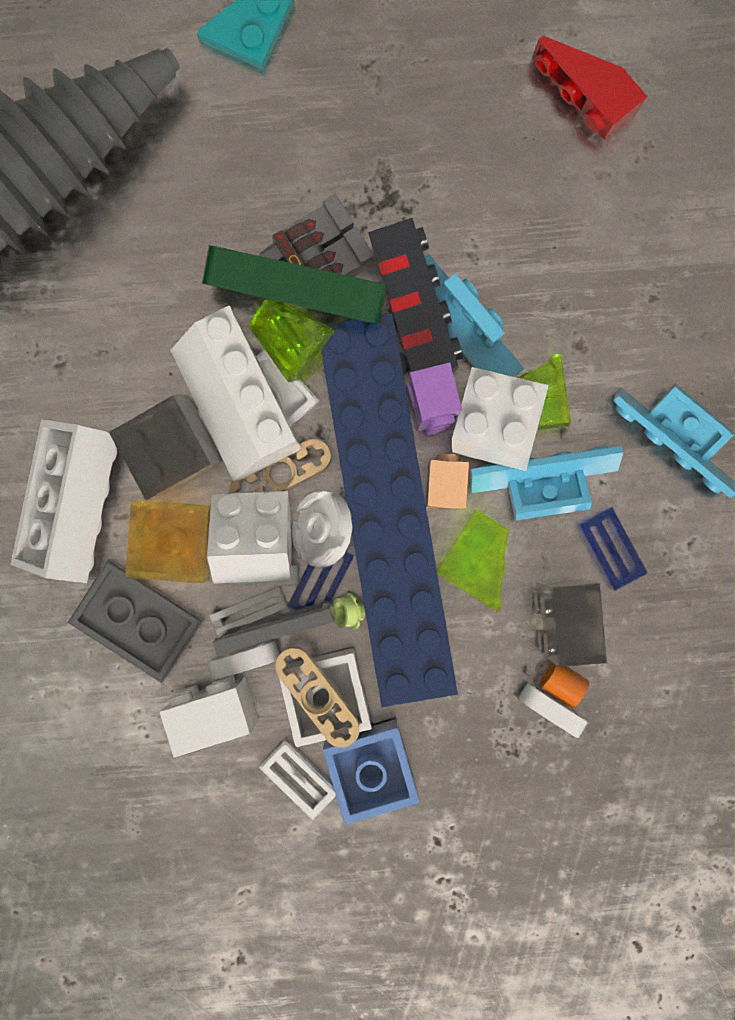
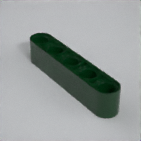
[202,245,388,324]

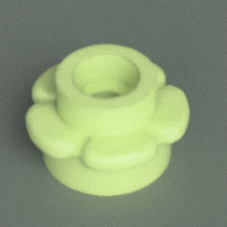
[333,593,365,630]

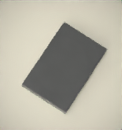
[67,559,204,683]
[213,600,336,655]

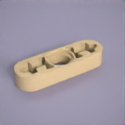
[229,439,331,494]
[275,646,359,748]

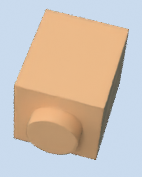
[426,454,469,509]

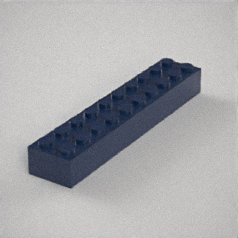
[317,314,458,707]

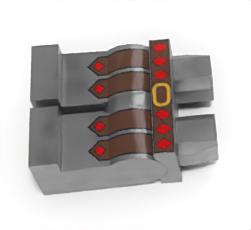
[258,193,374,305]

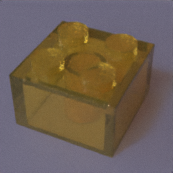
[125,500,211,583]

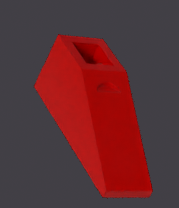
[533,36,647,139]

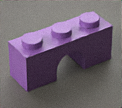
[406,362,462,435]

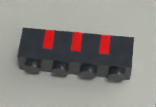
[368,218,463,372]

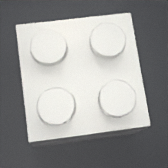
[452,367,549,471]
[207,491,292,584]
[279,648,372,747]
[160,675,258,758]

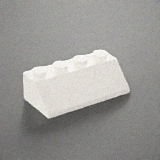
[170,306,302,483]
[10,419,118,583]

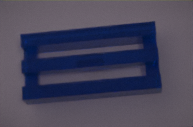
[577,507,648,591]
[287,551,354,610]

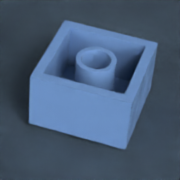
[323,719,420,825]

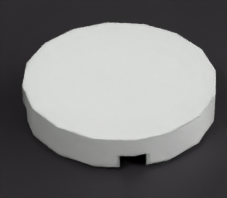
[292,490,352,567]

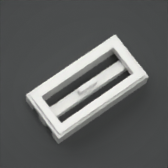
[209,586,290,636]
[259,738,336,820]

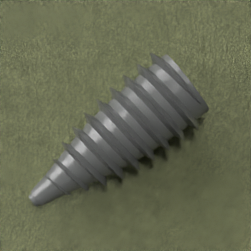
[0,48,180,272]

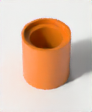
[539,660,590,709]

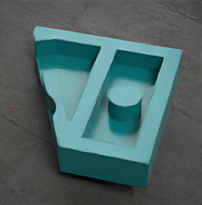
[197,0,294,70]

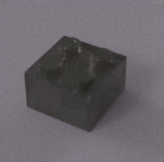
[109,395,223,500]
[534,579,607,667]

